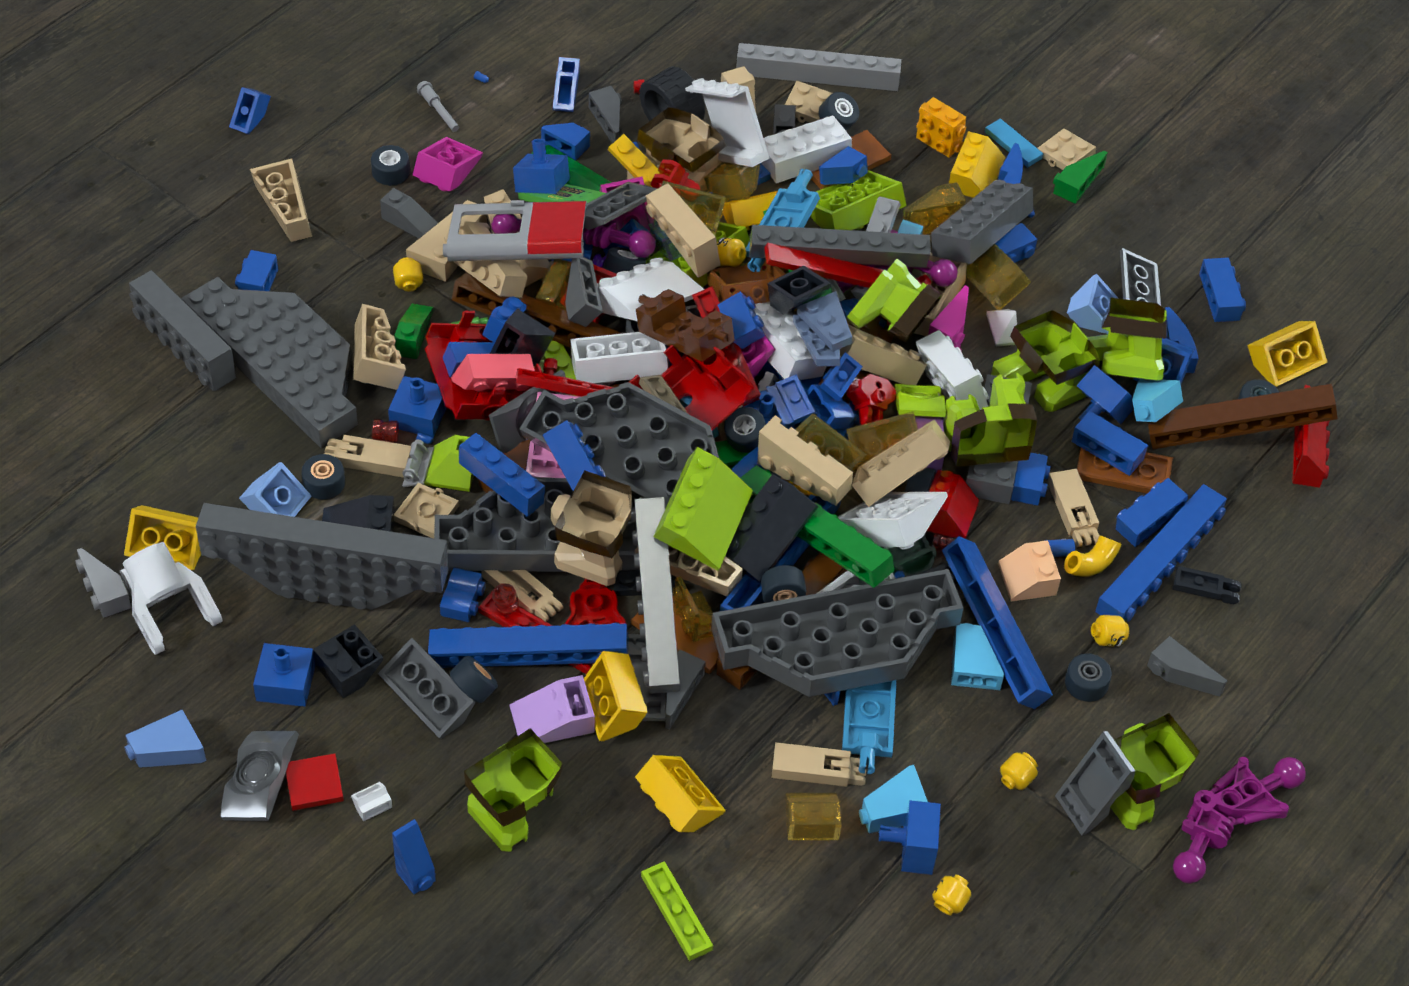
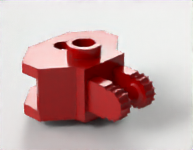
[650,159,700,200]
[846,374,896,429]

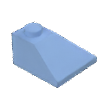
[1067,274,1118,334]
[239,462,311,517]

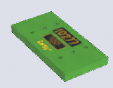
[518,184,606,203]

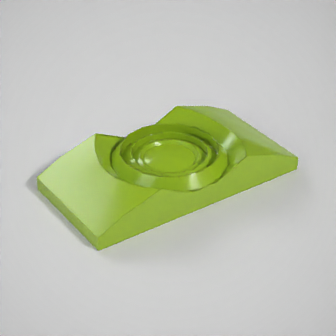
[893,384,946,417]

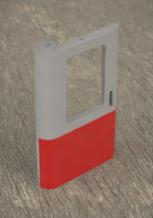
[443,200,587,262]

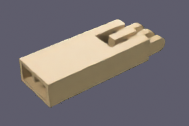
[324,435,411,477]
[1047,469,1099,547]
[482,570,563,622]
[772,742,867,787]

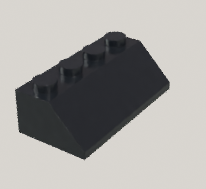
[725,474,818,583]

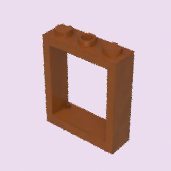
[707,260,785,304]

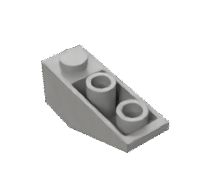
[75,548,131,618]

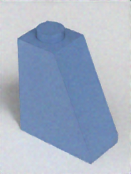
[124,710,206,767]

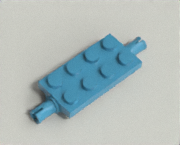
[746,169,820,272]
[842,680,896,774]

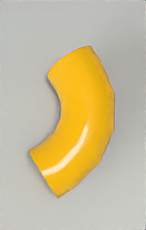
[1064,535,1122,577]

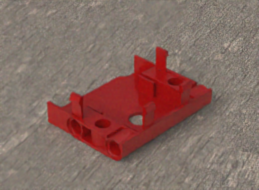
[425,311,542,420]
[629,345,755,430]

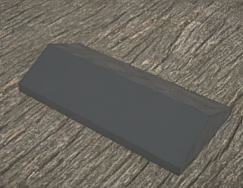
[584,182,658,230]
[1120,248,1161,306]
[378,638,476,739]

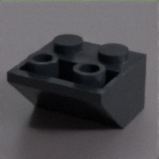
[490,309,556,366]
[313,624,383,699]

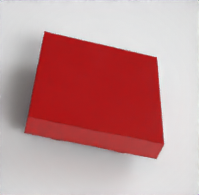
[286,754,344,811]

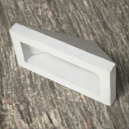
[986,309,1017,347]

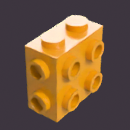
[916,97,966,158]

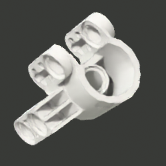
[120,542,222,655]

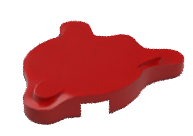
[565,578,626,625]

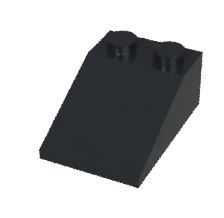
[322,495,395,532]

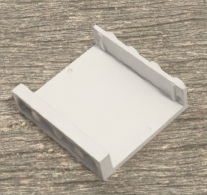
[685,78,769,167]

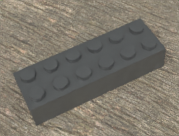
[931,180,1033,264]
[129,270,236,391]
[966,374,1032,504]

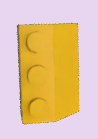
[948,131,1006,198]
[719,191,778,230]
[1247,321,1327,387]
[124,505,201,570]
[584,651,647,741]
[635,755,726,832]

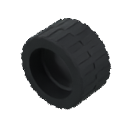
[639,66,705,121]

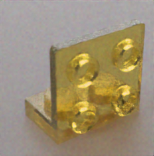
[673,576,713,642]

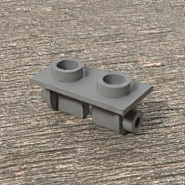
[402,439,435,487]

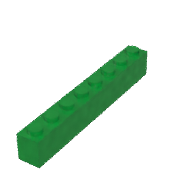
[740,465,894,588]

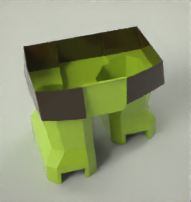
[846,259,942,344]
[1087,298,1167,380]
[991,310,1100,412]
[943,373,1037,466]
[1110,713,1200,830]
[464,728,562,852]

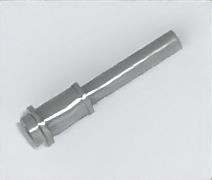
[417,81,459,132]

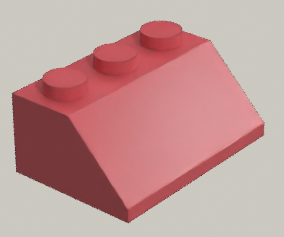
[451,354,535,391]

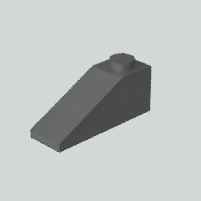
[589,86,622,144]
[380,188,438,239]
[565,257,603,327]
[1147,636,1227,697]
[665,649,706,730]

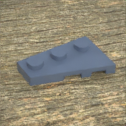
[797,291,852,352]
[793,314,840,366]

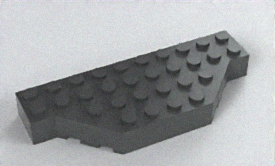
[181,277,358,448]
[520,382,749,510]
[434,478,640,572]
[196,503,448,610]
[711,569,963,697]

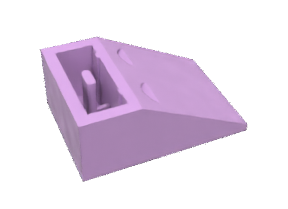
[510,675,595,743]

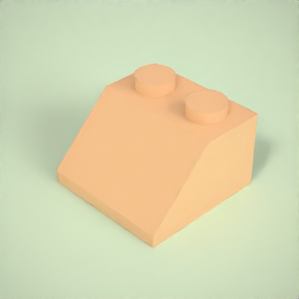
[998,540,1061,602]

